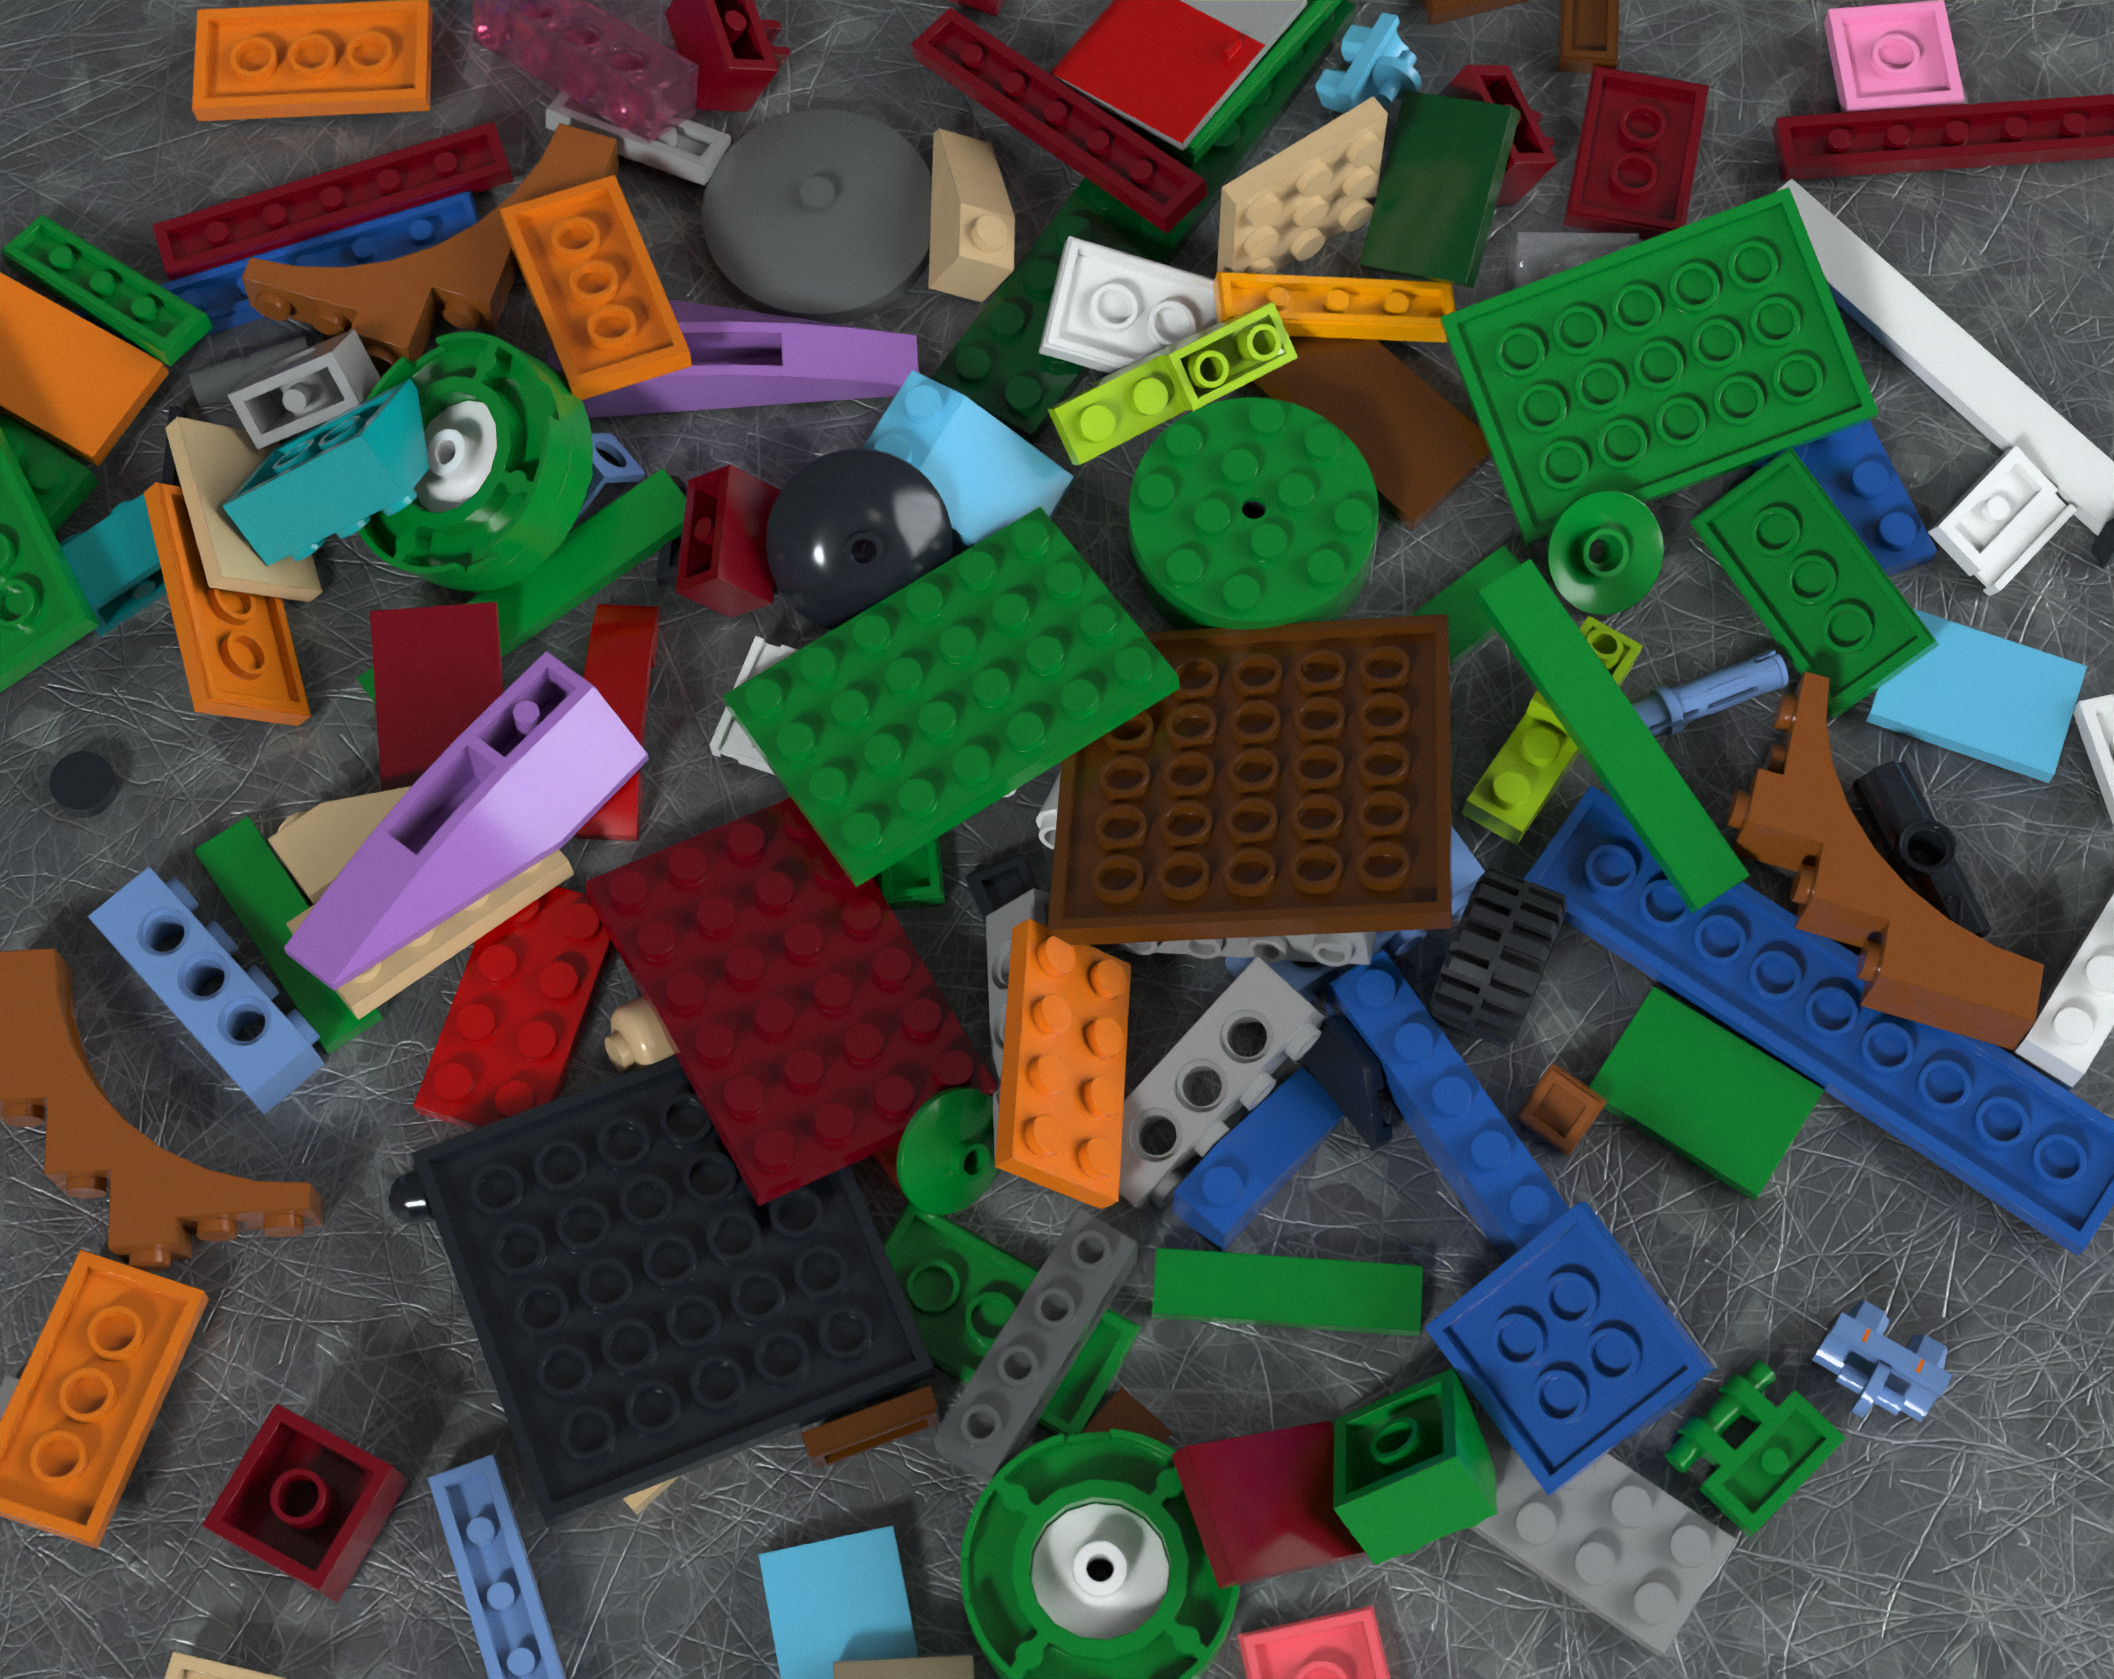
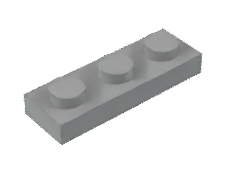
[545,78,731,186]

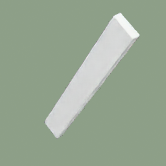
[1776,179,2114,536]

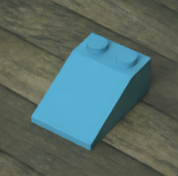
[863,370,1074,553]

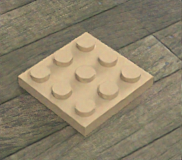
[1217,96,1388,274]

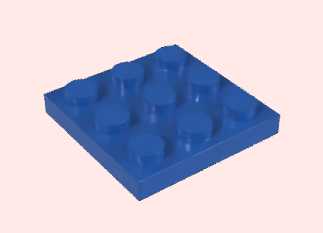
[1424,1202,1714,1496]

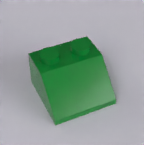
[1333,1368,1498,1565]

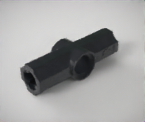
[1852,760,1991,938]

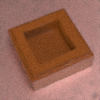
[1514,1063,1608,1156]

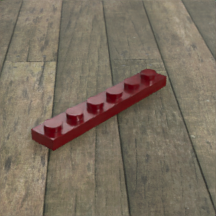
[910,7,1208,233]
[1772,94,2114,181]
[152,121,514,281]

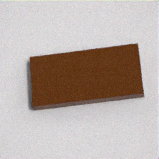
[1245,336,1491,531]

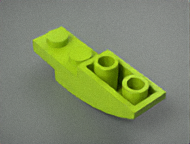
[1048,302,1298,465]
[1461,615,1643,845]

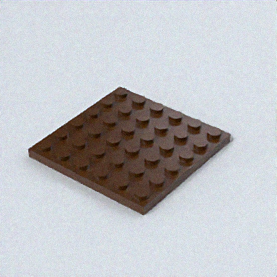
[1047,614,1453,945]

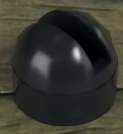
[388,1170,435,1224]

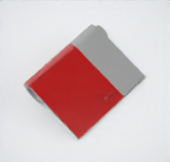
[1049,0,1307,151]

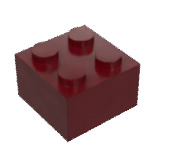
[202,1403,409,1603]

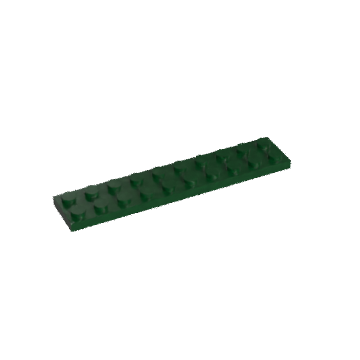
[932,0,1357,445]

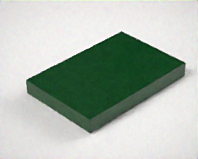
[1359,90,1520,289]

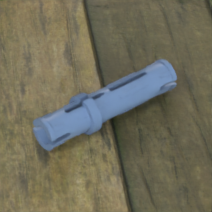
[1631,649,1789,736]

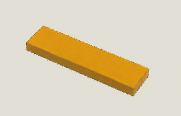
[1213,272,1456,343]

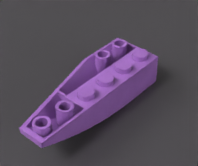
[547,300,919,418]
[284,651,649,991]

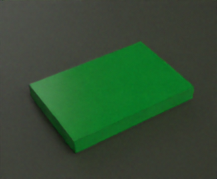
[1589,987,1824,1202]

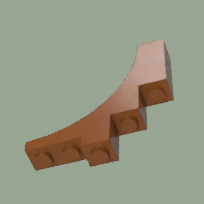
[242,123,619,374]
[1726,671,2044,1050]
[0,948,324,1272]

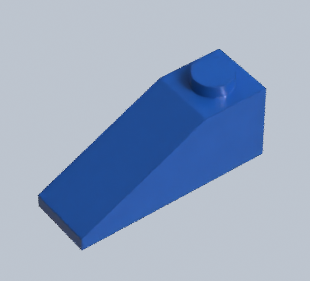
[1172,1067,1346,1252]

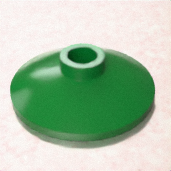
[1546,490,1664,615]
[896,1086,1000,1215]

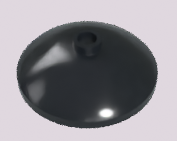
[765,448,953,631]

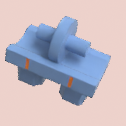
[1812,1300,1952,1422]

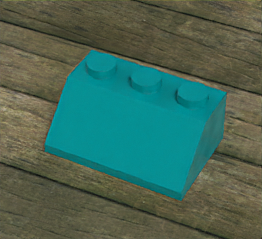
[222,378,430,567]

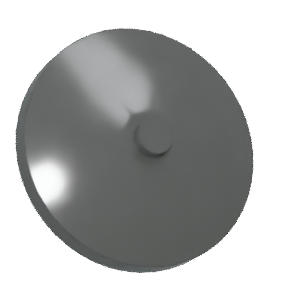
[702,109,932,324]

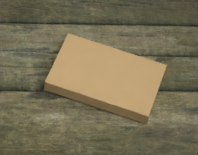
[165,417,323,603]

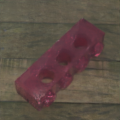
[473,0,699,144]

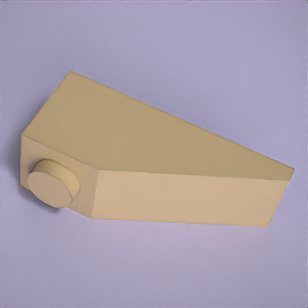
[928,128,1015,302]
[268,786,412,905]

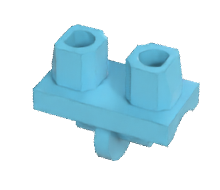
[1316,12,1422,114]

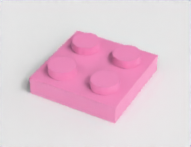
[1824,0,1965,113]

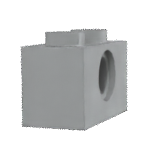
[227,329,381,449]

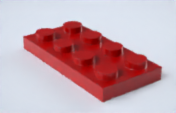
[413,886,614,1130]

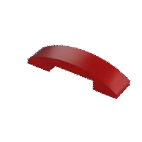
[574,604,660,841]

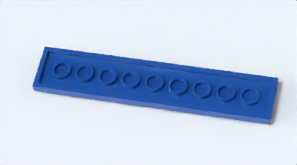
[1524,785,2114,1256]

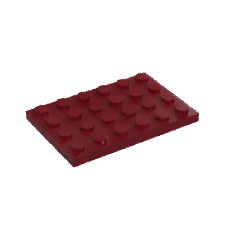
[586,797,998,1206]

